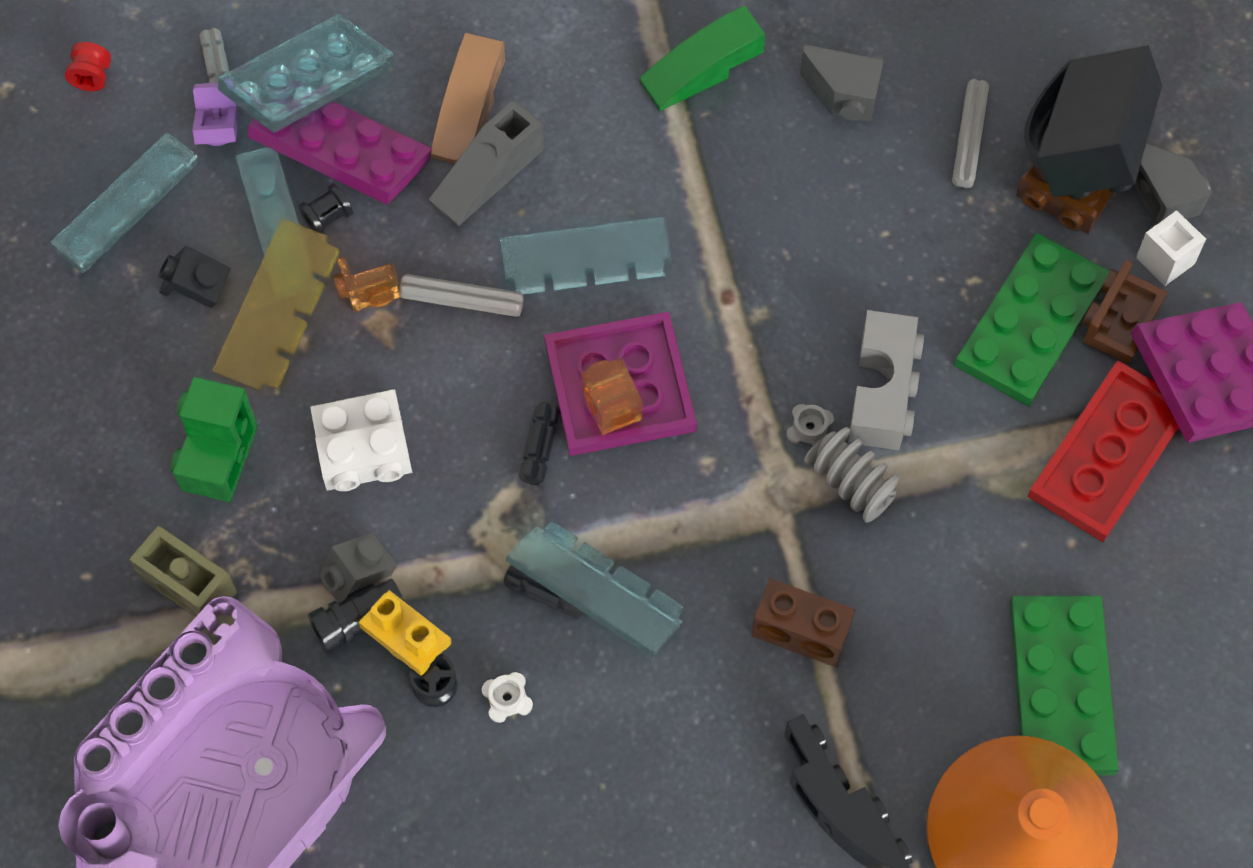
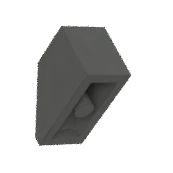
[800,45,884,122]
[1133,143,1211,226]

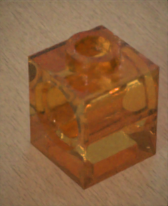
[581,357,642,435]

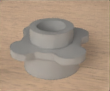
[786,404,834,446]

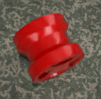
[65,42,112,92]

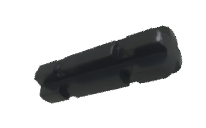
[519,402,560,485]
[504,562,589,618]

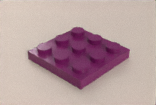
[1130,302,1253,443]
[544,311,697,456]

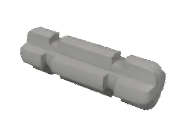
[199,28,231,83]

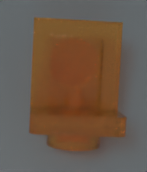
[333,256,401,312]

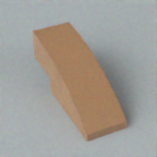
[431,33,505,164]

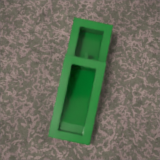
[640,5,765,112]

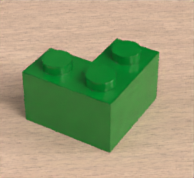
[171,377,258,502]

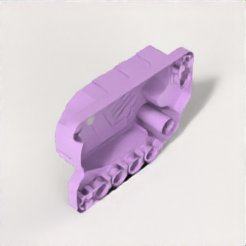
[59,596,386,868]

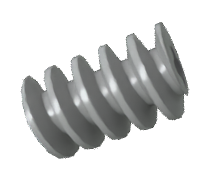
[804,426,900,523]

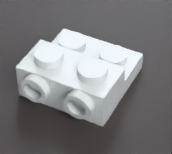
[310,389,412,491]

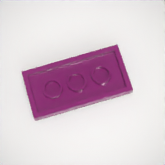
[248,82,432,205]

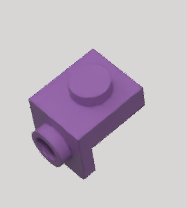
[192,82,239,146]

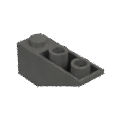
[429,100,544,227]

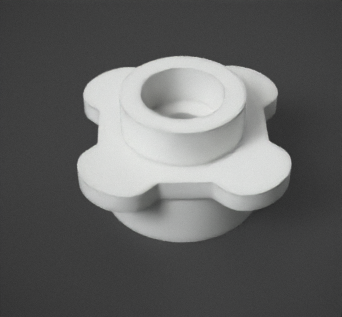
[482,672,533,723]

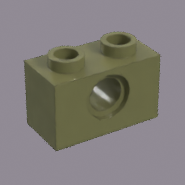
[129,525,237,618]

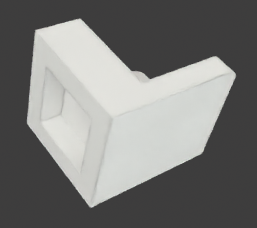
[1137,210,1206,286]

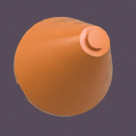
[926,736,1118,868]

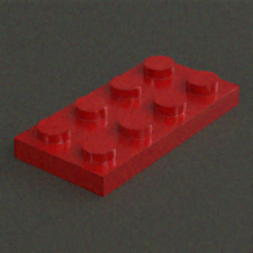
[1027,360,1179,543]

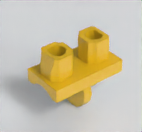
[359,590,452,676]

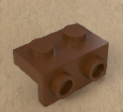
[1082,259,1168,365]

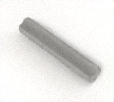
[952,79,989,189]
[400,274,524,317]

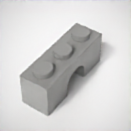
[848,310,924,451]

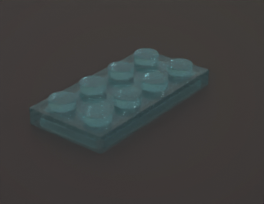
[218,14,395,133]

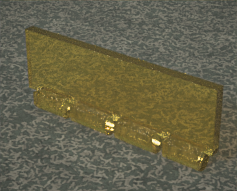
[212,218,340,391]

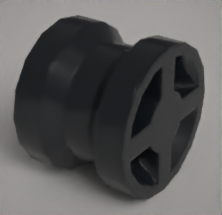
[409,654,458,707]

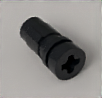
[307,578,405,654]

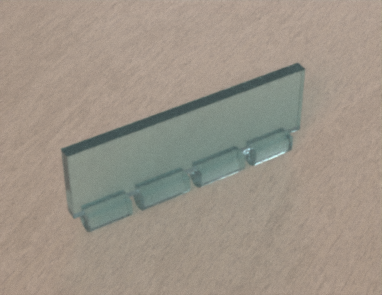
[500,217,671,294]
[505,521,684,658]

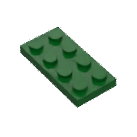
[954,233,1110,407]
[1009,596,1119,775]

